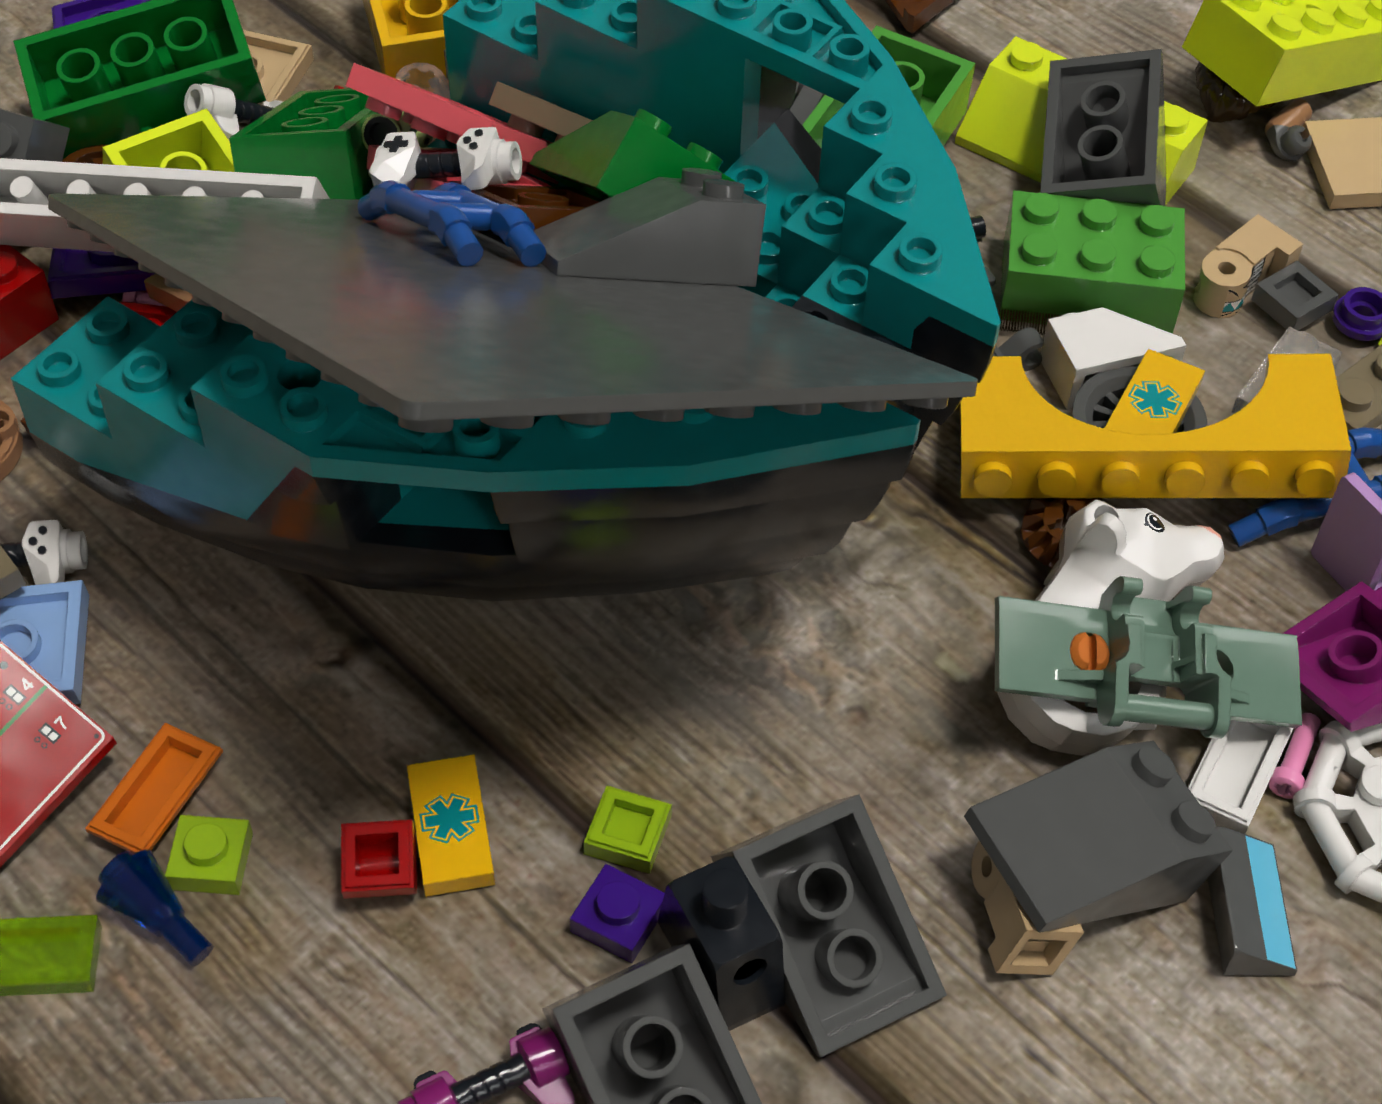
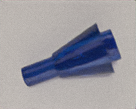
[96,849,214,967]

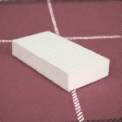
[1188,720,1293,834]

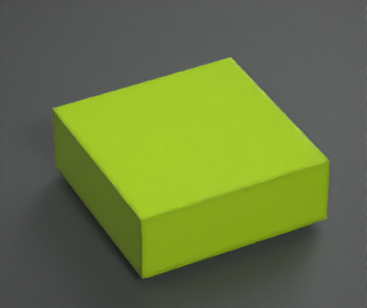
[584,786,672,874]

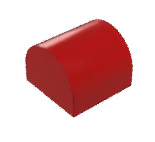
[341,819,417,899]

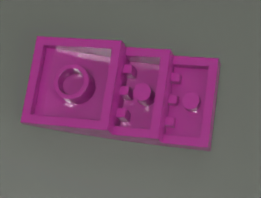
[1282,581,1382,732]

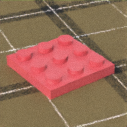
[345,63,559,184]

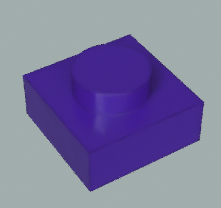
[570,863,665,963]

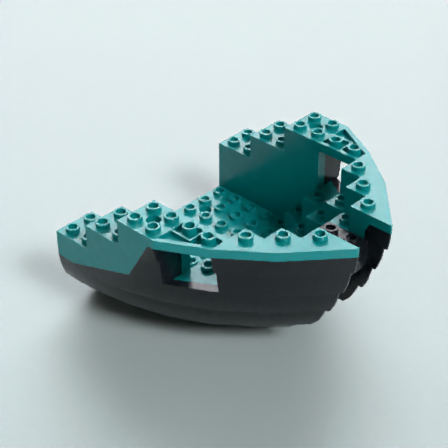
[11,0,1001,601]

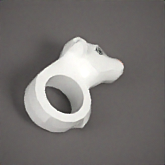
[997,499,1224,756]

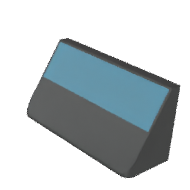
[1208,826,1297,976]

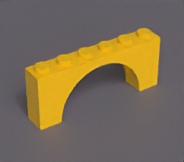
[959,354,1352,498]

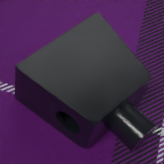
[658,856,785,1031]

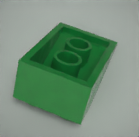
[529,108,736,200]

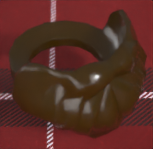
[1195,61,1276,123]

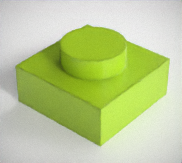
[165,815,253,895]

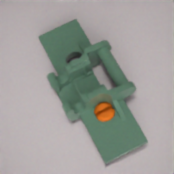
[995,576,1302,739]

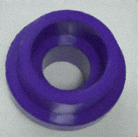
[1332,287,1382,341]

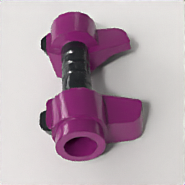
[397,1023,575,1104]

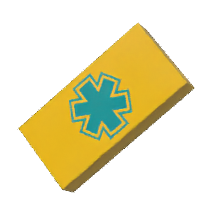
[1104,349,1205,434]
[407,754,495,897]

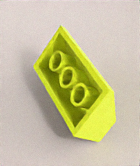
[955,36,1208,206]

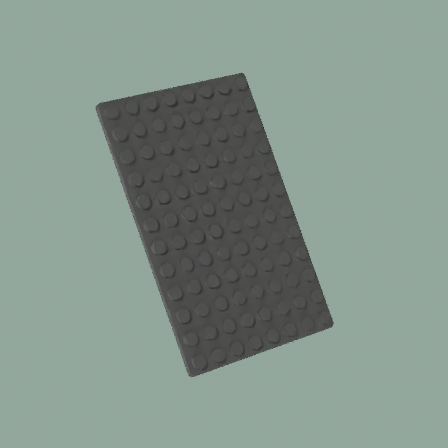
[48,193,978,433]

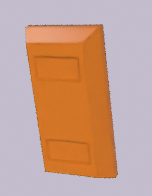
[85,723,223,859]

